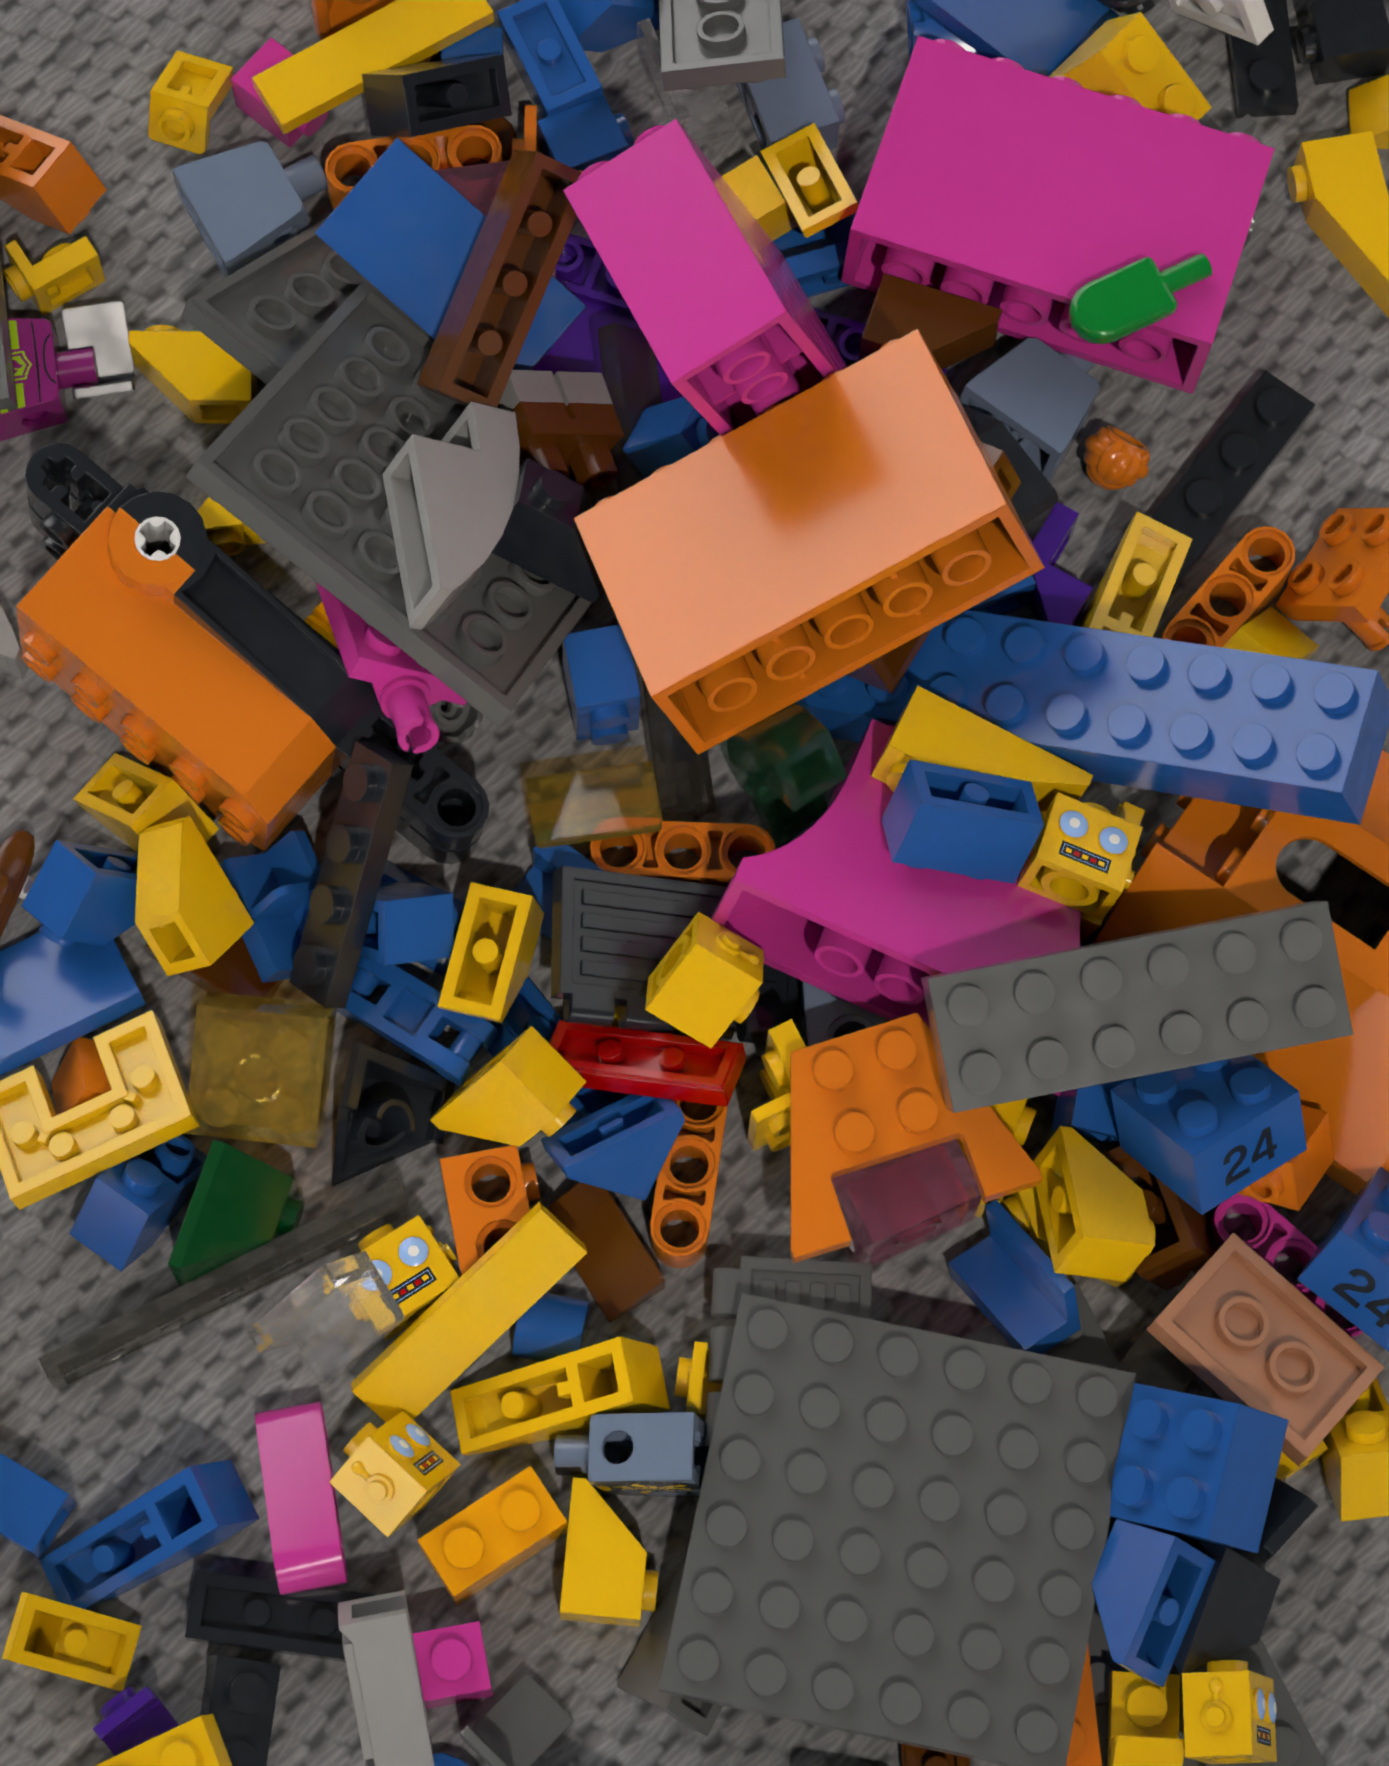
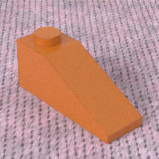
[0,115,107,235]

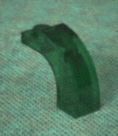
[727,703,848,849]

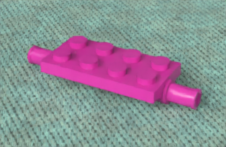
[316,583,466,753]

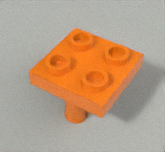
[1275,507,1389,651]

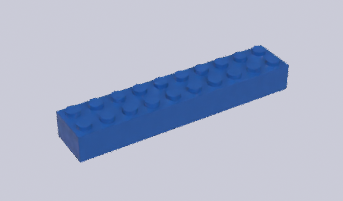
[760,610,1389,825]

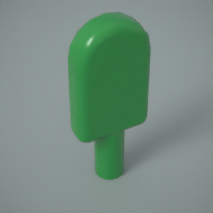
[1068,253,1212,344]

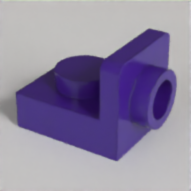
[93,1686,179,1756]

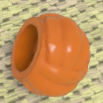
[1083,425,1150,490]

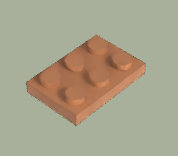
[1146,1233,1385,1466]

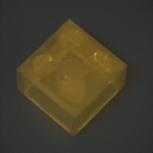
[185,991,337,1148]

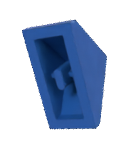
[541,1094,685,1201]

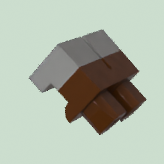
[497,370,624,492]

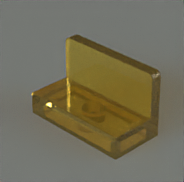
[526,761,663,848]

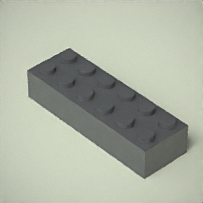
[921,901,1353,1113]

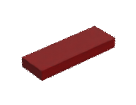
[549,1020,746,1107]

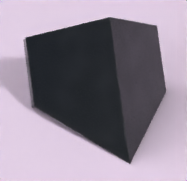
[332,1043,455,1187]
[1156,1530,1281,1675]

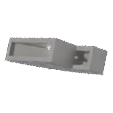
[382,402,520,630]

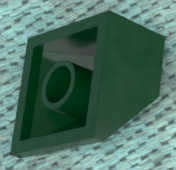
[168,1139,305,1293]

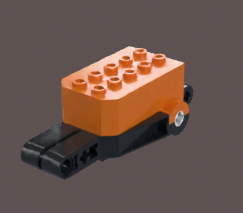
[16,443,489,864]

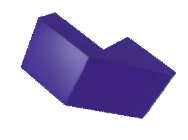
[1031,502,1093,626]

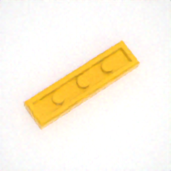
[252,0,494,135]
[351,1202,587,1422]

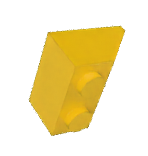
[1048,12,1212,120]

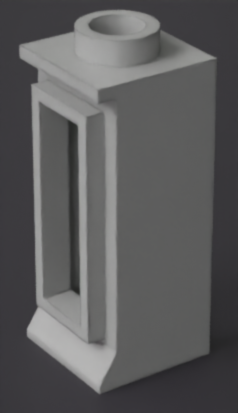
[338,1590,435,1766]

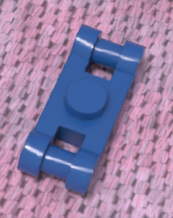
[333,957,499,1086]

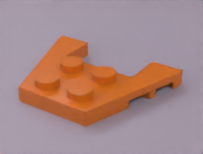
[790,1013,1043,1264]

